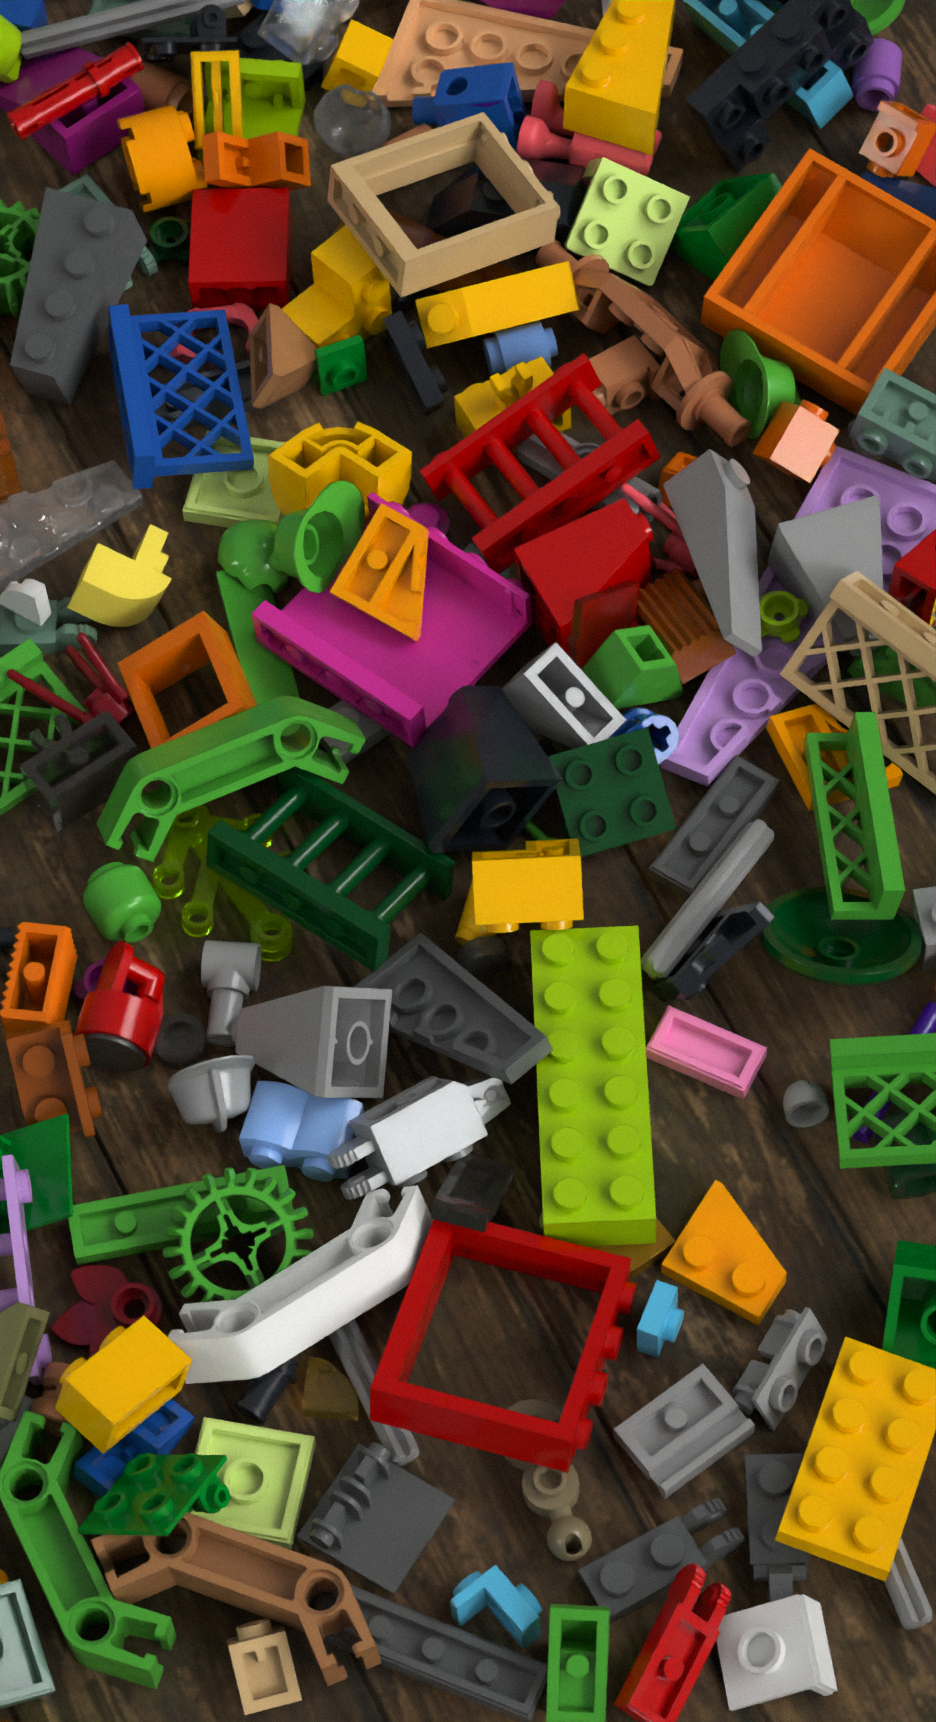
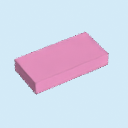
[646,1005,767,1100]

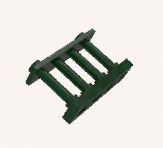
[206,767,455,972]

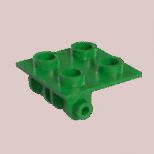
[0,1113,73,1234]
[78,1453,230,1536]

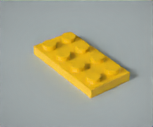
[774,1337,936,1581]

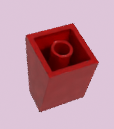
[514,498,656,668]

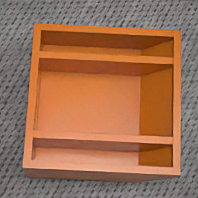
[701,148,936,416]

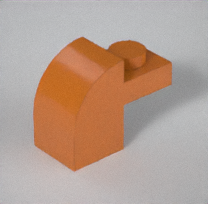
[202,131,311,192]

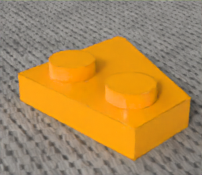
[330,503,429,642]
[766,704,903,811]
[661,1180,787,1326]

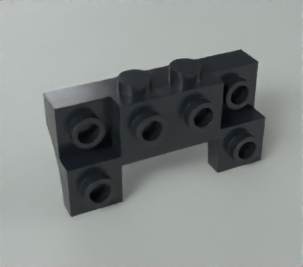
[685,0,874,173]

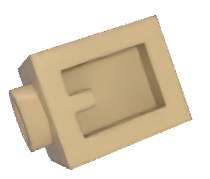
[226,1619,302,1715]

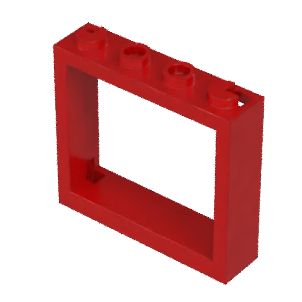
[370,1209,638,1473]

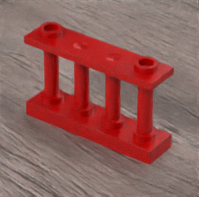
[419,353,661,574]

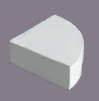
[0,579,51,626]

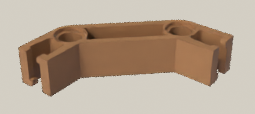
[91,1512,382,1686]

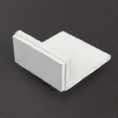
[716,1594,838,1711]

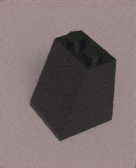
[408,685,562,853]

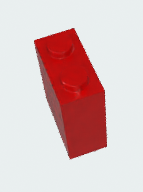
[188,186,293,311]

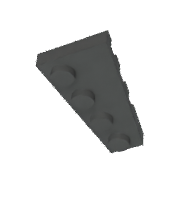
[354,932,553,1085]

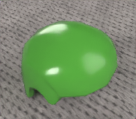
[218,519,292,593]

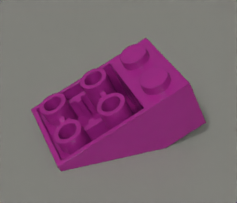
[0,47,145,176]

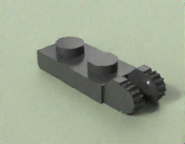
[578,1497,745,1624]

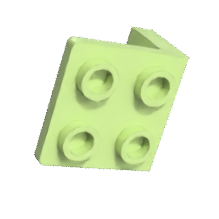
[564,157,690,286]

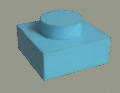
[637,1280,684,1358]

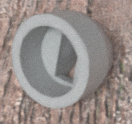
[783,1080,829,1127]

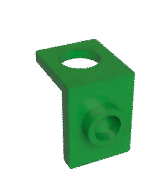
[312,334,367,397]

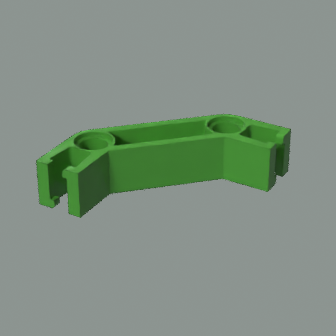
[96,696,366,862]
[0,1410,177,1690]

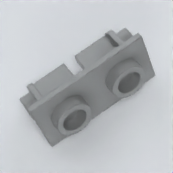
[732,1307,828,1431]

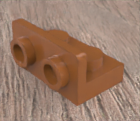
[5,1020,103,1138]

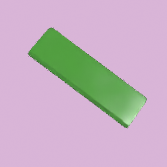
[216,570,301,736]

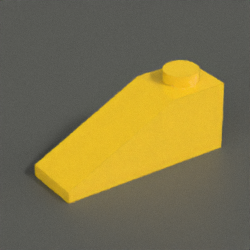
[415,261,581,348]

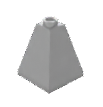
[767,495,883,656]
[231,986,392,1098]

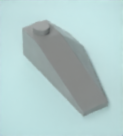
[663,449,762,657]

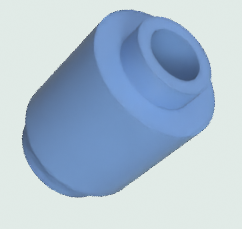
[482,320,558,376]

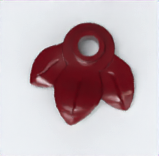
[51,1265,163,1358]

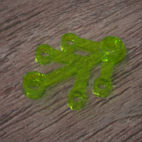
[153,804,293,961]

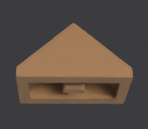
[249,303,319,409]

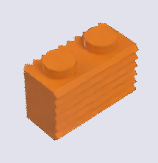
[0,922,78,1034]

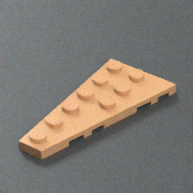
[370,0,683,108]

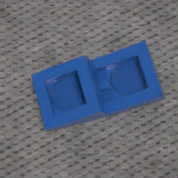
[72,1399,195,1498]

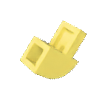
[67,524,172,627]

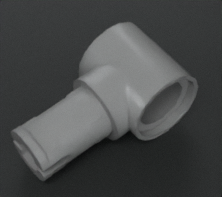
[201,940,261,1047]

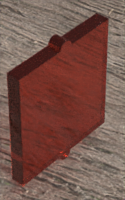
[567,580,640,669]

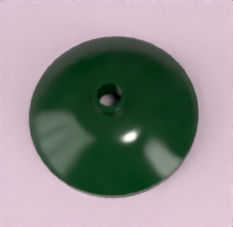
[759,887,922,987]

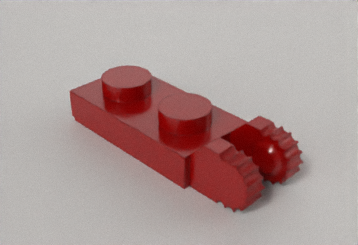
[614,1562,732,1722]

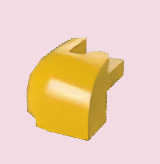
[268,421,412,526]

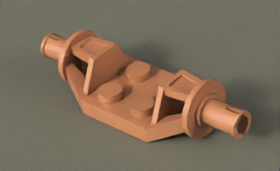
[535,239,752,447]

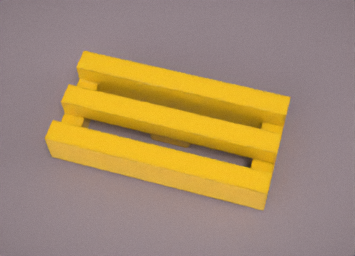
[190,50,244,150]

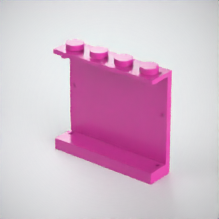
[251,492,532,748]

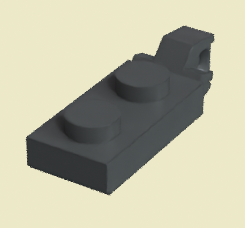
[745,1453,809,1602]

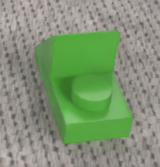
[546,1604,610,1722]

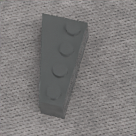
[10,187,147,406]

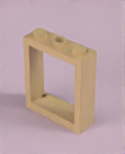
[327,112,560,297]

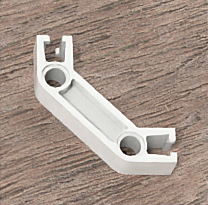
[168,1186,433,1384]

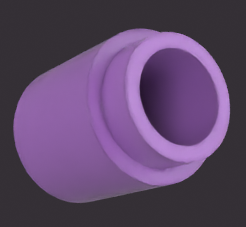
[852,38,902,112]

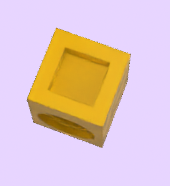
[321,19,394,107]

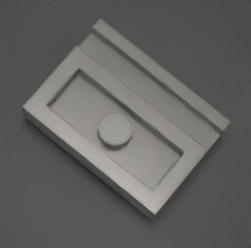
[613,1364,755,1499]

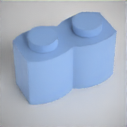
[239,1081,364,1182]

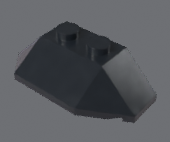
[426,158,590,261]

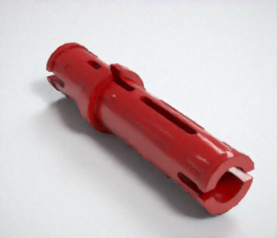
[5,42,144,141]

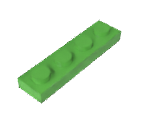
[68,1165,296,1265]

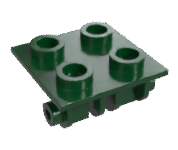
[547,727,676,857]

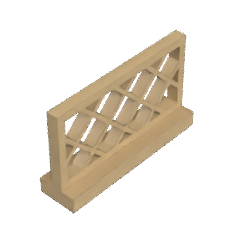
[780,571,936,795]

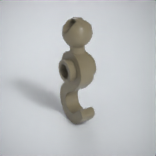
[504,1399,592,1561]

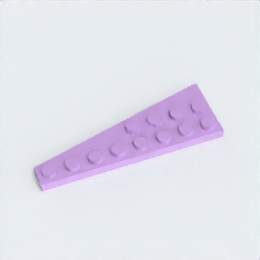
[661,446,936,787]

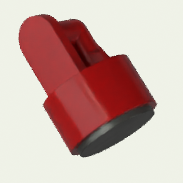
[73,940,165,1072]

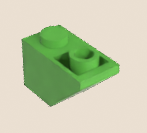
[581,625,684,709]

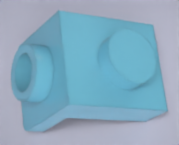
[450,1564,542,1650]

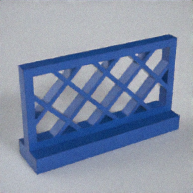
[107,304,254,489]

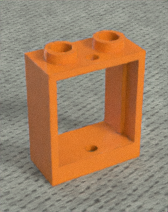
[117,611,257,749]

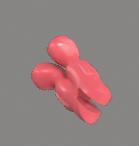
[517,79,662,176]

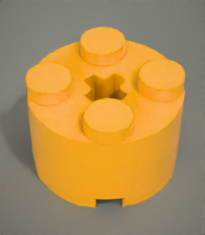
[117,104,208,213]

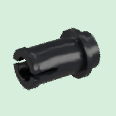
[234,1358,299,1424]

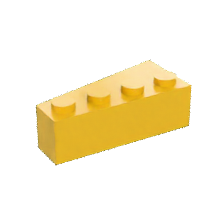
[563,0,676,156]

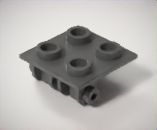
[297,1442,456,1595]

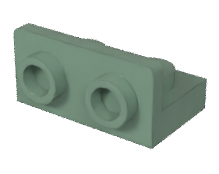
[849,367,936,483]

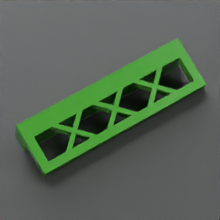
[803,712,905,920]

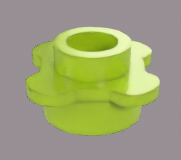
[759,591,809,643]

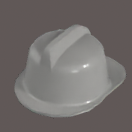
[166,1055,255,1133]

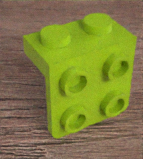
[197,58,305,166]

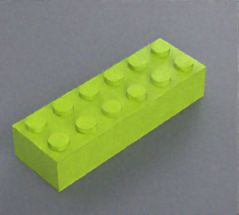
[530,926,656,1246]

